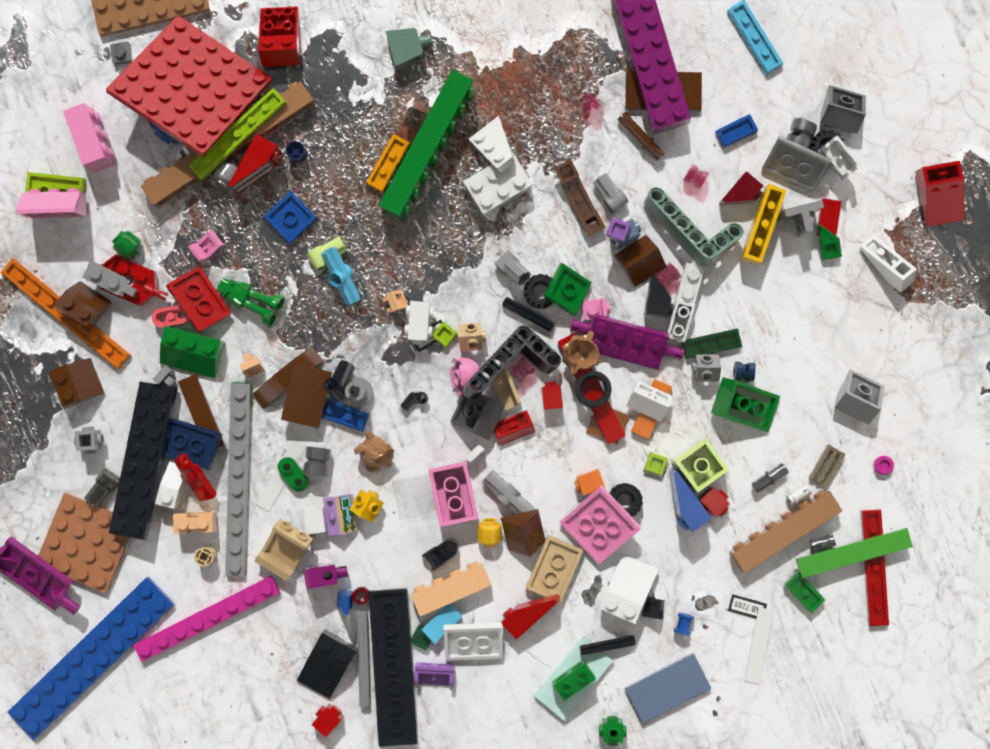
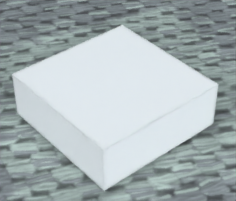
[466,445,485,462]

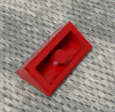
[494,410,535,445]

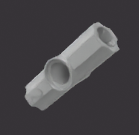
[482,470,535,514]

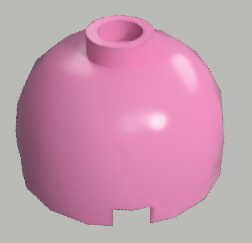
[450,357,479,396]

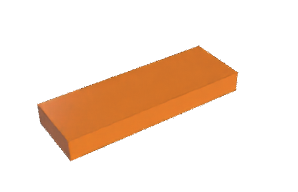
[631,379,672,439]

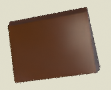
[614,235,666,287]
[501,509,546,557]

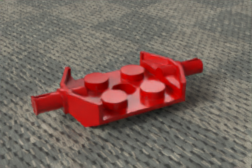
[88,254,168,307]

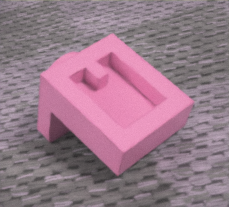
[582,298,610,321]

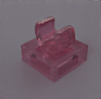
[581,91,604,114]

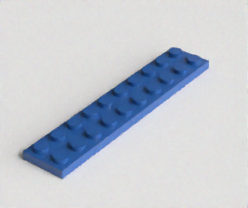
[7,576,175,740]

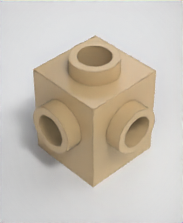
[458,323,486,352]

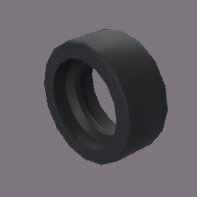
[575,371,612,408]

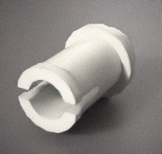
[786,484,812,505]

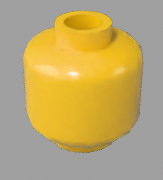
[477,518,502,548]

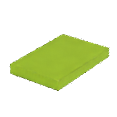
[25,172,86,193]

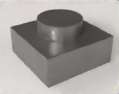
[110,42,133,65]

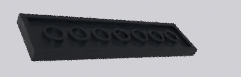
[109,381,178,540]
[368,588,418,747]

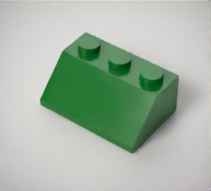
[160,326,226,379]

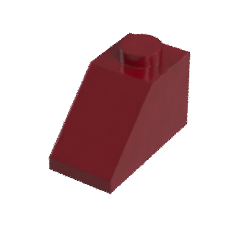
[719,171,764,205]

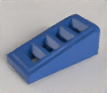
[337,590,353,615]

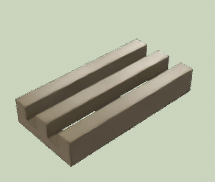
[809,444,845,487]

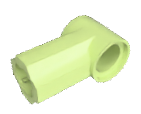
[307,236,348,271]

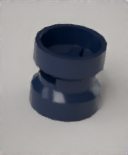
[286,141,307,164]
[733,361,756,382]

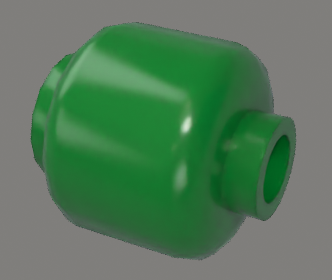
[112,231,142,259]

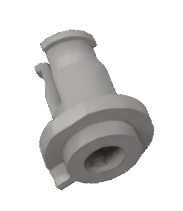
[344,377,373,408]

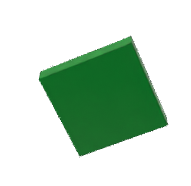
[543,263,592,316]

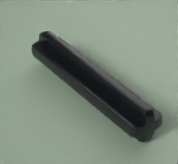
[502,297,555,331]
[579,635,636,656]

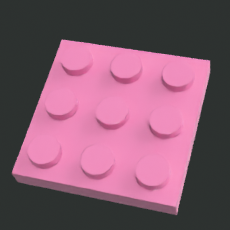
[559,485,641,564]

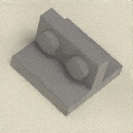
[777,200,824,237]

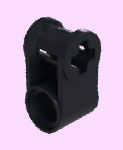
[421,538,459,571]

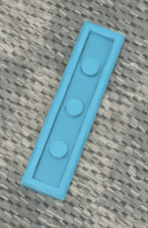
[727,0,784,75]

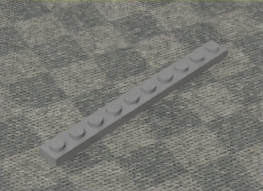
[225,383,251,576]

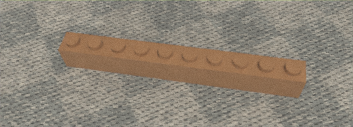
[140,81,316,208]

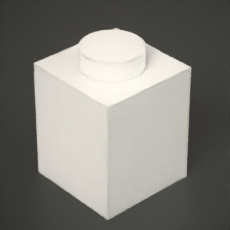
[303,508,327,537]

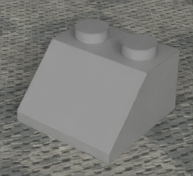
[834,369,885,424]

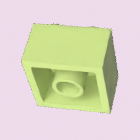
[672,438,729,493]

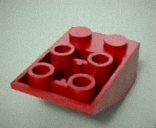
[258,6,300,67]
[915,160,964,227]

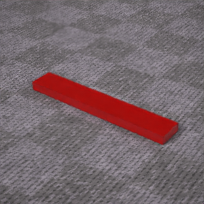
[557,333,626,444]
[860,509,889,626]

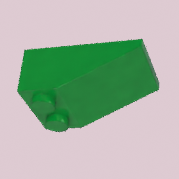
[711,377,780,432]

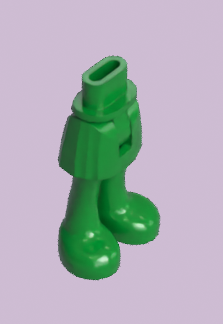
[216,278,285,328]

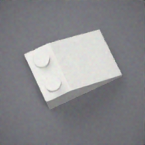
[599,554,659,624]

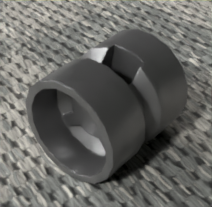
[786,118,817,149]
[303,446,331,476]

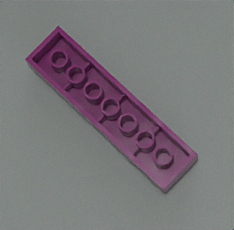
[613,0,691,135]

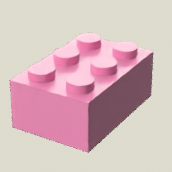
[63,103,115,172]
[428,461,479,527]

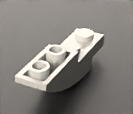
[667,262,705,342]

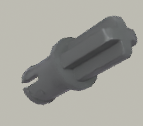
[752,463,789,492]

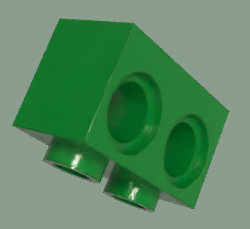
[552,659,596,701]

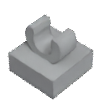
[152,365,177,387]

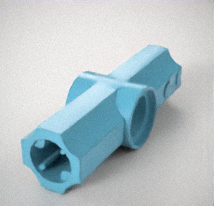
[321,246,361,305]

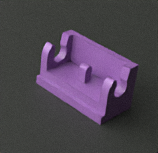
[414,662,454,686]

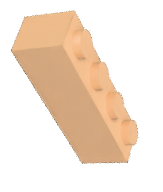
[411,561,491,616]

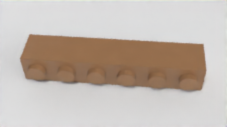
[729,490,843,573]

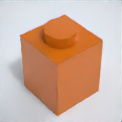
[574,469,605,495]

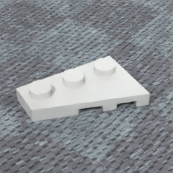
[469,116,515,173]

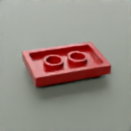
[166,266,231,334]

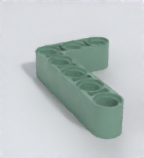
[644,187,744,267]

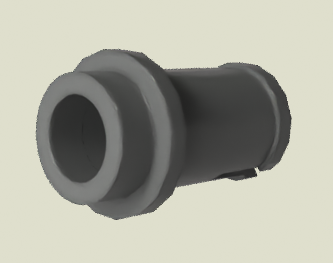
[810,534,836,552]

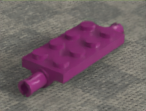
[570,314,684,370]
[0,536,81,616]

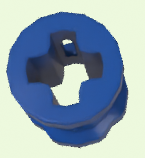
[673,612,694,636]

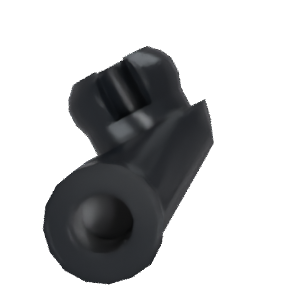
[400,391,429,411]

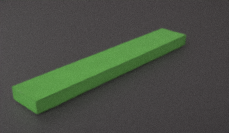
[796,528,913,578]

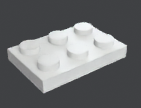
[443,623,503,661]

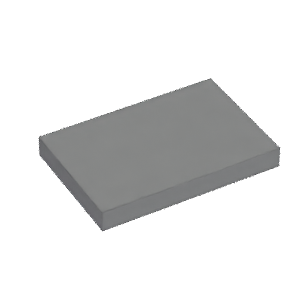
[762,136,832,193]

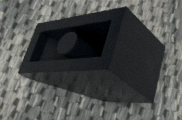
[643,275,674,319]

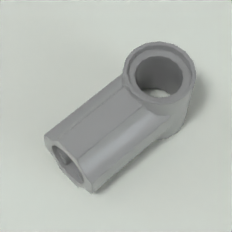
[593,173,629,213]
[494,250,531,286]

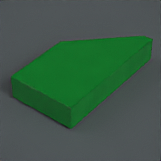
[817,224,842,260]

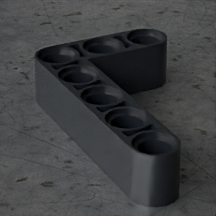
[463,326,561,400]

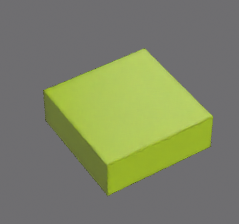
[432,321,458,348]
[643,452,668,476]

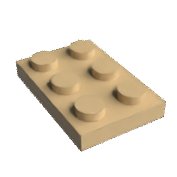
[525,535,583,604]

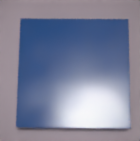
[263,191,317,245]

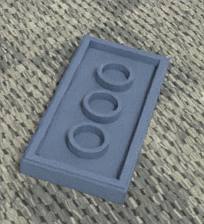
[625,653,712,723]

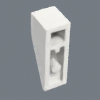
[860,235,917,293]
[155,458,186,509]

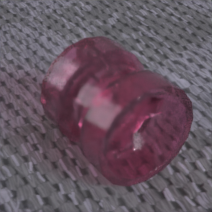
[683,164,709,190]
[655,262,682,289]
[509,357,535,383]

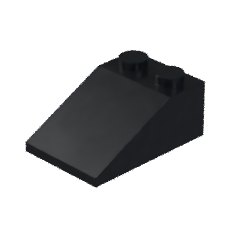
[296,629,358,699]

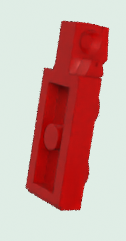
[174,453,217,502]

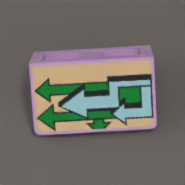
[323,494,358,536]

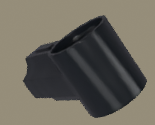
[324,360,355,401]

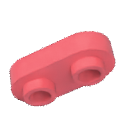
[152,305,189,328]

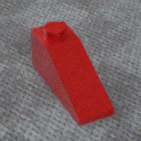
[501,594,560,640]

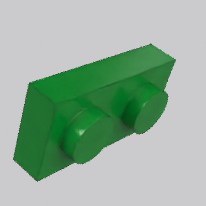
[784,571,825,613]

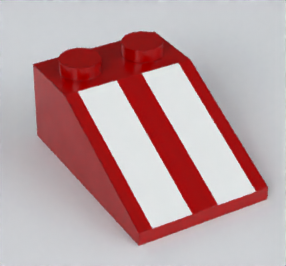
[228,134,283,193]

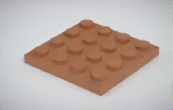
[38,493,130,593]

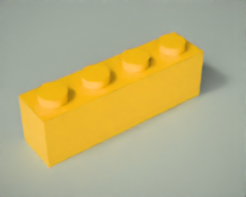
[740,184,787,266]

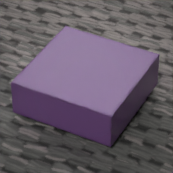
[605,217,631,243]

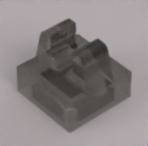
[403,107,428,132]

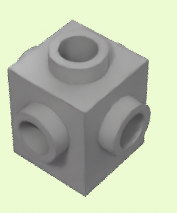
[691,354,721,382]
[74,426,104,454]

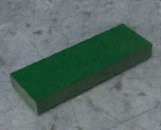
[681,328,742,359]

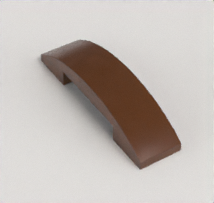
[554,159,605,236]
[253,346,324,409]

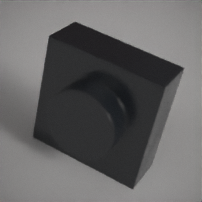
[642,598,665,620]

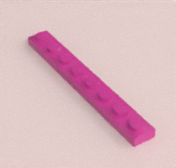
[133,575,281,662]

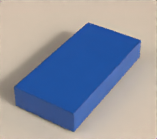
[715,114,758,149]

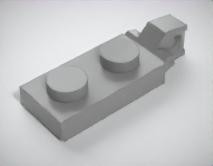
[82,261,138,297]

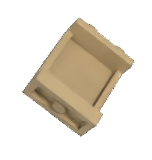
[254,519,313,581]

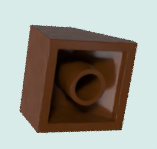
[54,281,112,333]
[48,358,105,408]

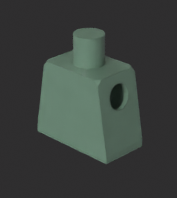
[385,28,433,71]

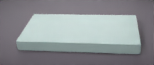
[534,636,613,721]

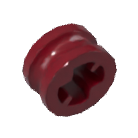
[352,586,369,605]

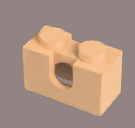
[173,511,217,534]

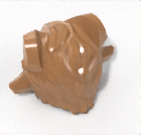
[562,331,601,375]
[353,431,395,474]

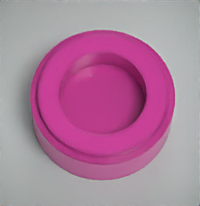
[873,456,894,475]

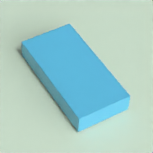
[421,604,462,644]

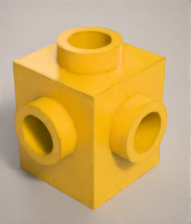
[349,489,384,523]

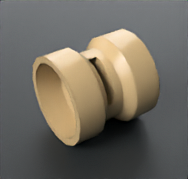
[194,546,217,567]

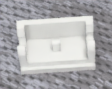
[817,136,862,181]
[626,381,673,422]

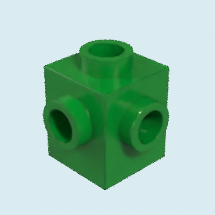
[599,716,627,746]

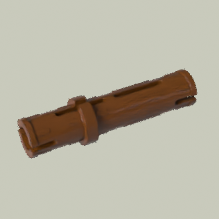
[617,112,665,161]

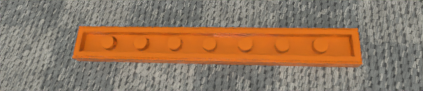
[0,258,131,369]

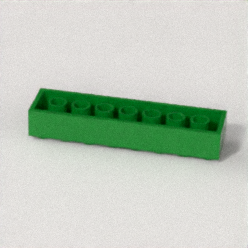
[379,69,475,222]

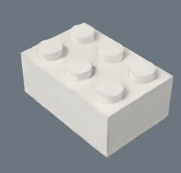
[463,152,533,218]

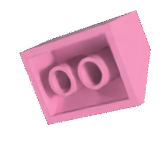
[16,188,86,218]

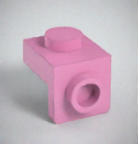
[188,230,224,262]

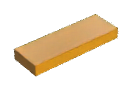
[366,134,410,193]

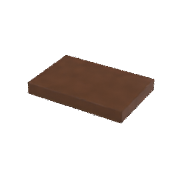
[281,363,332,428]

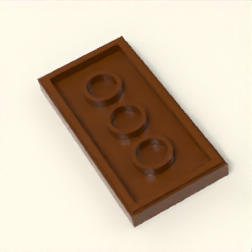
[625,71,702,111]

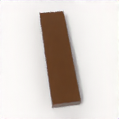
[178,374,226,448]

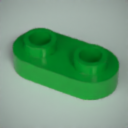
[277,457,309,492]

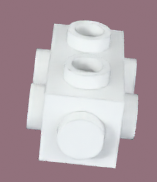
[404,301,434,345]

